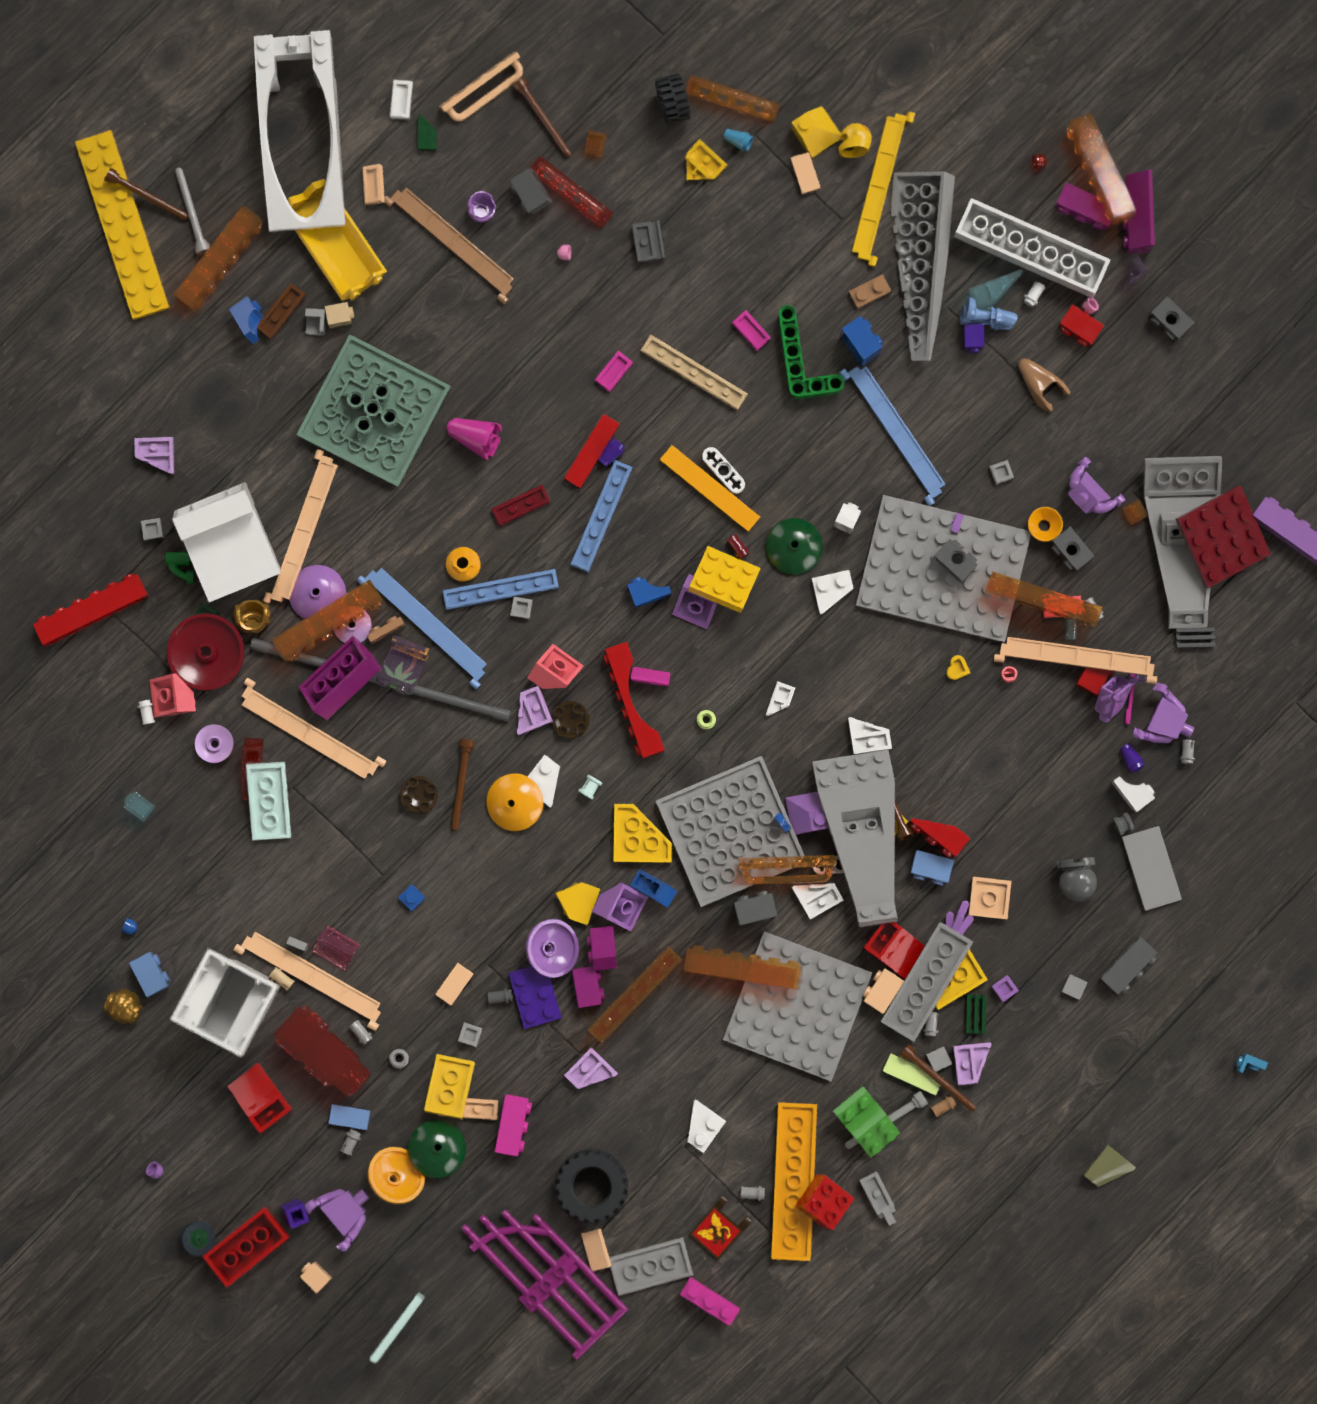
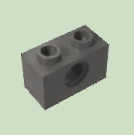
[1149,296,1195,342]
[1051,526,1094,573]
[933,539,978,583]

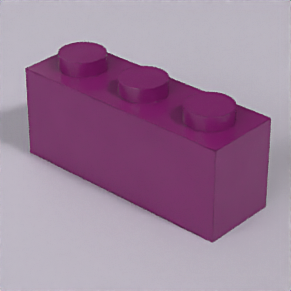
[1055,183,1118,231]

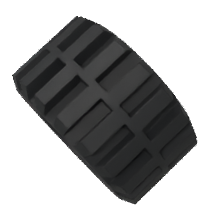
[655,73,691,125]

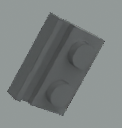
[632,220,665,263]

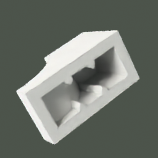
[833,503,861,534]
[1111,777,1155,813]

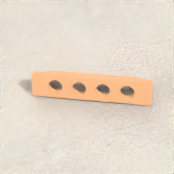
[439,52,523,121]

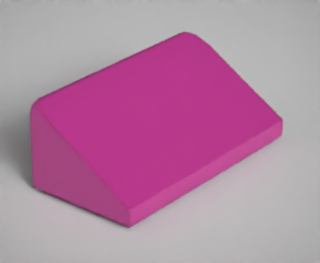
[631,667,670,687]

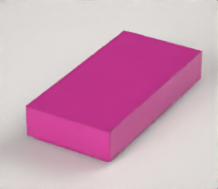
[732,310,771,351]
[595,351,633,393]

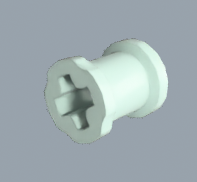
[578,775,602,800]

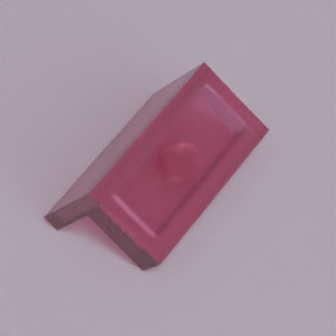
[312,925,360,971]

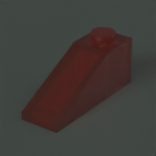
[241,738,264,800]

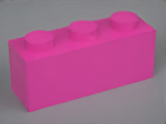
[495,1094,532,1156]
[680,1276,740,1326]

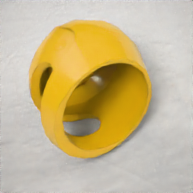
[838,123,872,158]

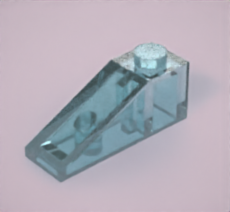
[967,269,1023,311]

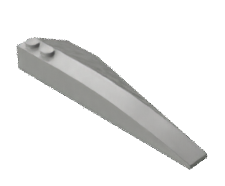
[891,172,955,361]

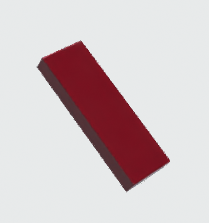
[491,484,551,527]

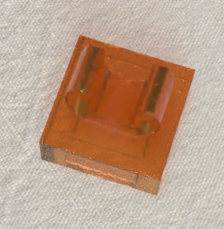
[1122,499,1148,526]

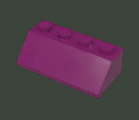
[1121,170,1155,253]
[299,636,382,720]

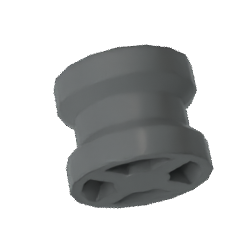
[1112,812,1134,836]

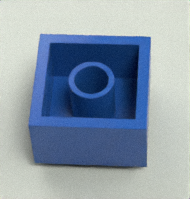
[840,316,883,367]

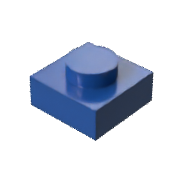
[398,884,425,911]

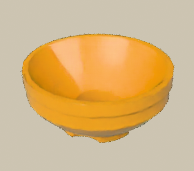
[1028,507,1063,542]
[446,547,481,582]

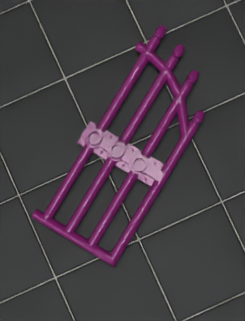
[461,1210,629,1360]

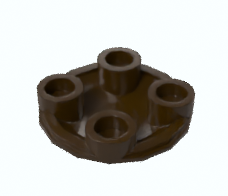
[552,701,590,739]
[400,776,438,814]

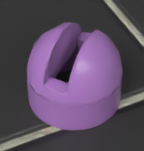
[146,1162,163,1179]

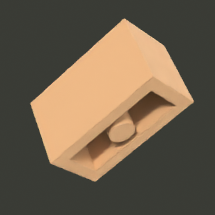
[862,969,904,1014]

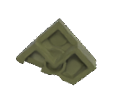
[1083,1145,1136,1187]

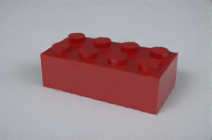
[203,1206,290,1287]

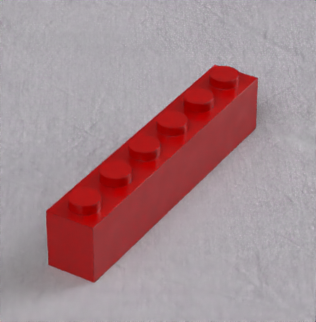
[33,573,149,647]

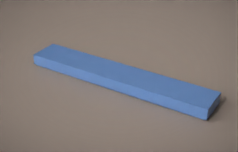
[571,460,633,572]
[443,569,559,610]

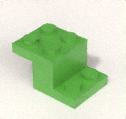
[833,1087,900,1158]

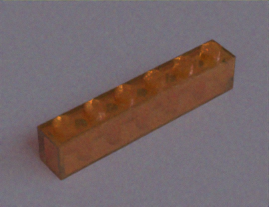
[1067,113,1136,225]
[173,205,263,312]
[985,571,1103,628]
[272,580,384,662]
[684,945,803,990]
[588,946,682,1044]

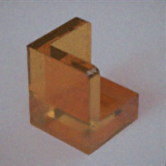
[584,130,607,158]

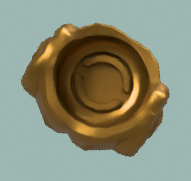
[233,600,271,633]
[103,989,142,1024]

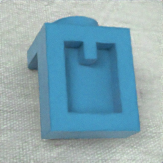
[1235,1053,1268,1073]

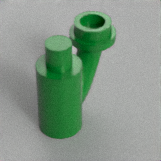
[166,552,194,585]

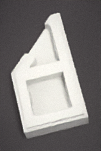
[766,681,795,716]

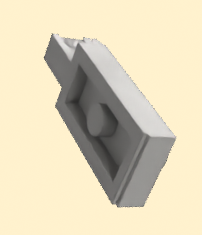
[859,1171,896,1226]

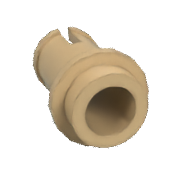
[269,968,294,991]

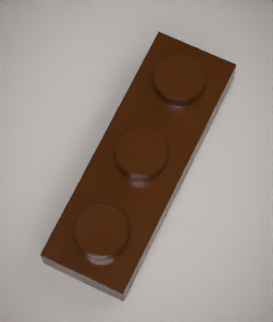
[257,283,307,340]

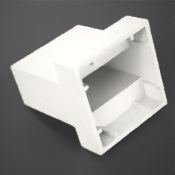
[173,482,281,602]
[171,949,280,1056]

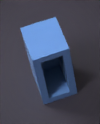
[910,850,954,886]
[129,952,170,997]

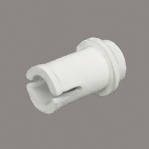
[1024,281,1045,307]
[137,700,155,725]

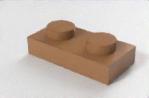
[849,274,891,309]
[367,616,405,644]

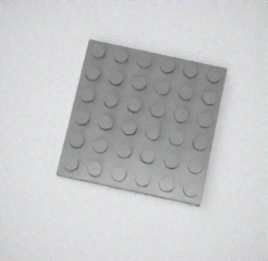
[656,756,807,907]
[723,931,872,1081]

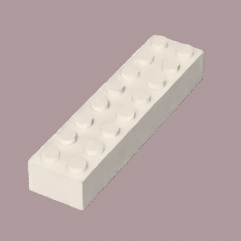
[954,198,1110,298]

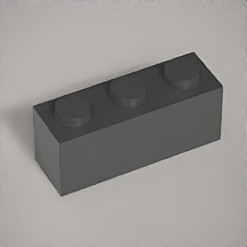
[1099,937,1158,995]

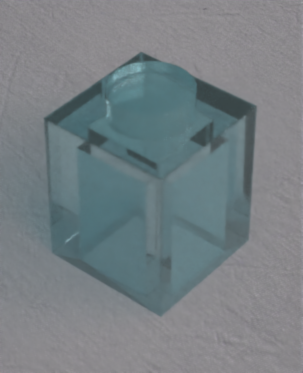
[124,792,156,822]

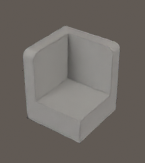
[305,308,326,336]

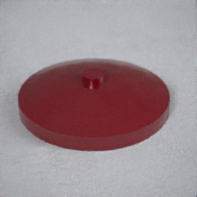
[167,614,245,691]

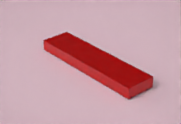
[564,414,620,489]

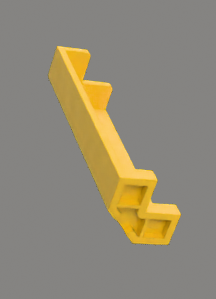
[287,179,387,301]

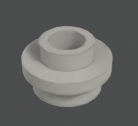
[389,1049,409,1068]

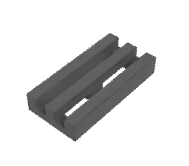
[1176,627,1215,648]

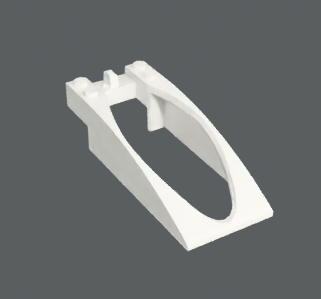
[254,30,346,232]

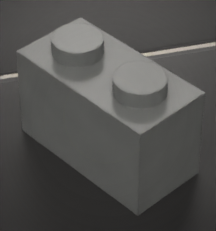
[510,168,552,214]

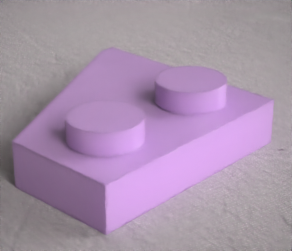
[134,437,175,474]
[517,686,553,735]
[953,1042,991,1085]
[564,1048,618,1089]

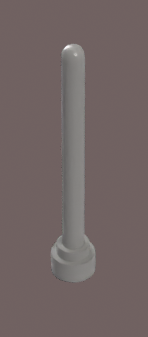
[175,168,211,255]
[845,1091,928,1149]

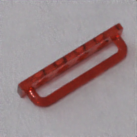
[530,156,613,228]

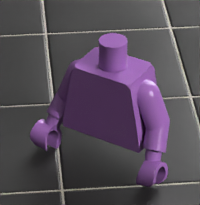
[1068,457,1126,514]
[1094,674,1147,722]
[1133,683,1194,743]
[305,1189,369,1252]

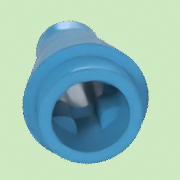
[723,129,753,151]

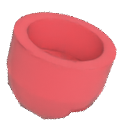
[1001,666,1017,683]

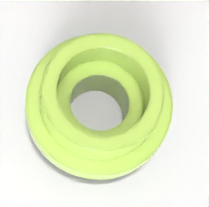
[697,710,716,729]

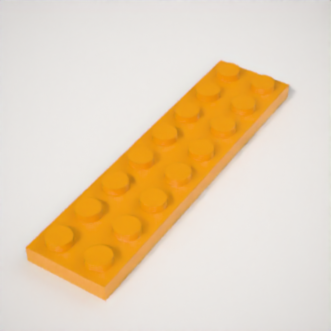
[771,1102,817,1261]

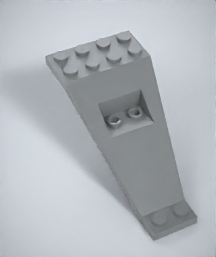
[1143,456,1222,628]
[812,750,898,927]

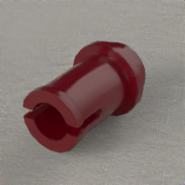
[727,534,749,560]

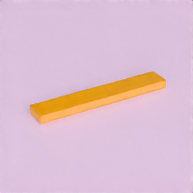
[660,445,760,532]

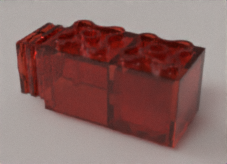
[273,1005,371,1097]

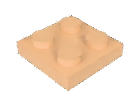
[968,877,1011,920]

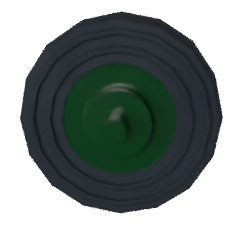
[180,1221,215,1257]

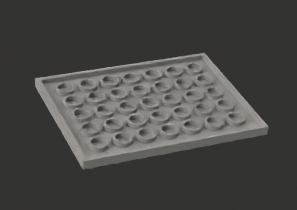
[856,495,1031,643]

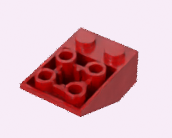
[908,818,970,858]
[863,922,925,980]
[228,1063,293,1133]

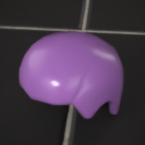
[467,191,496,223]

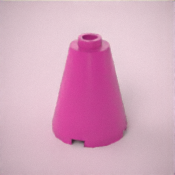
[447,418,502,460]

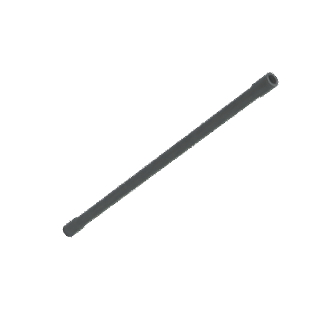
[250,638,511,722]

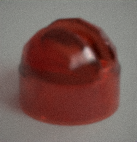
[1032,154,1047,170]

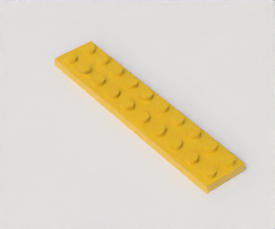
[75,130,170,320]

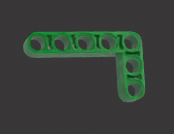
[778,305,844,400]

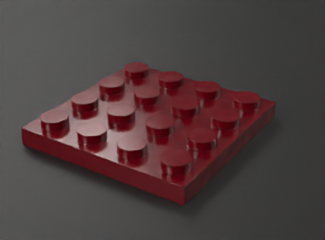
[1175,485,1271,588]

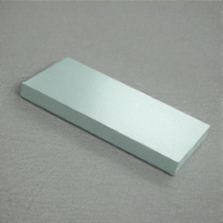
[246,762,291,840]
[370,1293,425,1363]

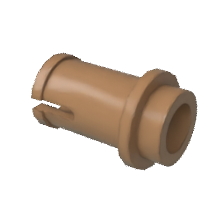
[931,1096,957,1117]

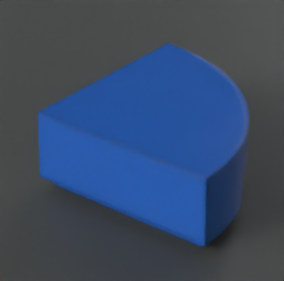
[774,813,791,833]

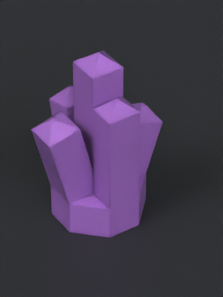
[945,901,974,935]

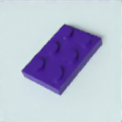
[509,966,562,1029]

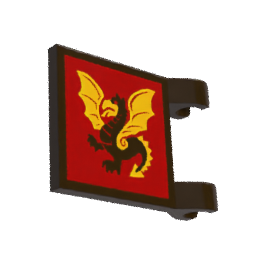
[689,1195,752,1260]

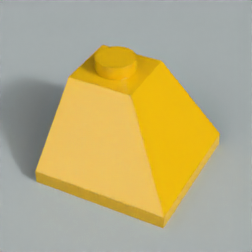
[791,106,841,158]

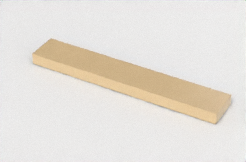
[641,335,748,411]

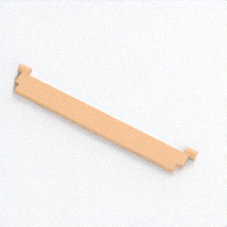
[263,449,338,604]
[994,637,1157,684]
[242,678,387,779]
[233,932,381,1032]

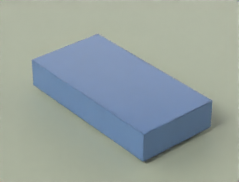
[329,1104,370,1130]

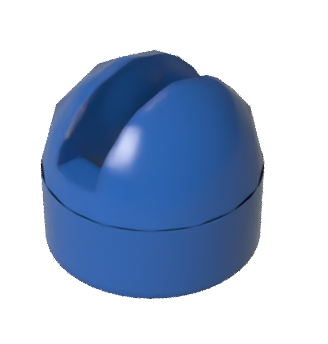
[121,918,137,935]

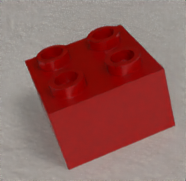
[795,1174,854,1230]

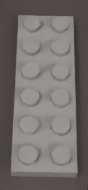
[881,922,973,1041]

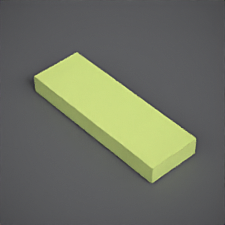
[883,1053,944,1095]

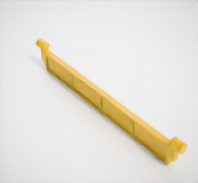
[852,112,915,267]

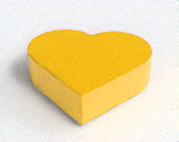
[946,655,970,680]

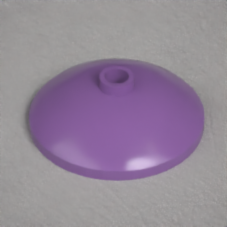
[289,565,346,622]
[526,919,579,977]

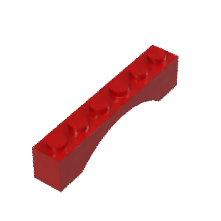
[603,642,665,759]

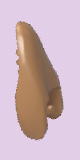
[1018,358,1071,412]

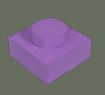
[951,513,964,533]
[991,975,1019,1002]

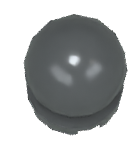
[1057,857,1097,902]

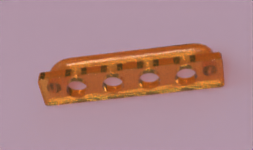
[686,75,780,122]
[739,855,836,885]

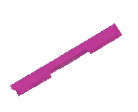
[1125,674,1134,725]

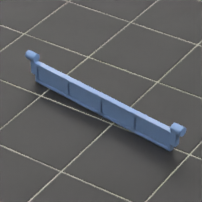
[839,366,945,506]
[357,568,487,690]

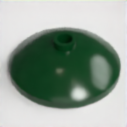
[766,518,823,575]
[408,1120,466,1178]

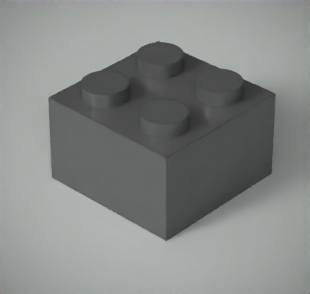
[733,891,777,926]

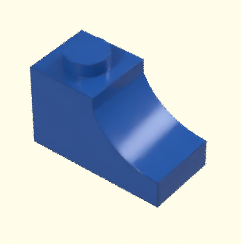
[229,296,264,344]
[627,577,671,608]
[629,869,677,908]

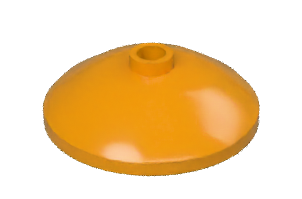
[486,773,543,831]
[368,1147,425,1204]

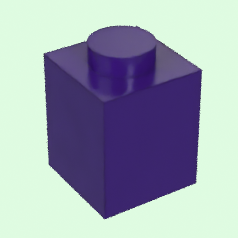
[963,324,984,353]
[280,1199,309,1229]

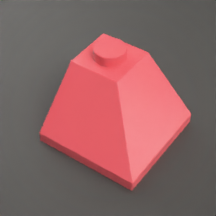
[527,644,584,689]
[150,674,196,718]

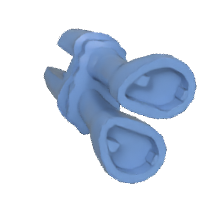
[959,297,1017,330]

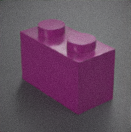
[587,926,617,971]
[572,966,605,1008]

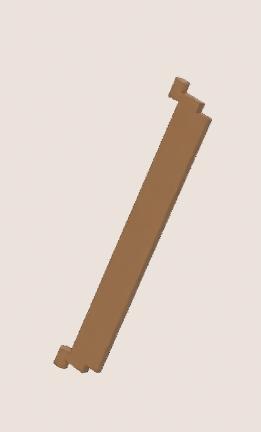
[384,188,514,305]

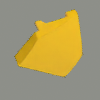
[686,139,728,180]
[555,882,600,925]

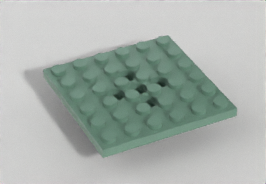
[296,334,451,487]

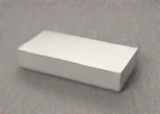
[390,80,413,120]

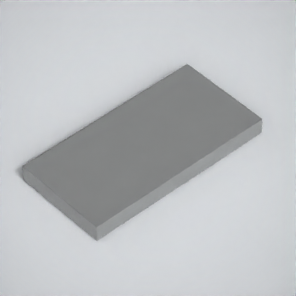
[1121,826,1182,911]
[609,1237,693,1296]

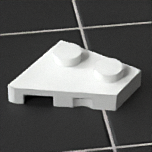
[812,570,853,615]
[848,717,892,755]
[528,755,560,808]
[792,883,843,919]
[688,1099,726,1153]

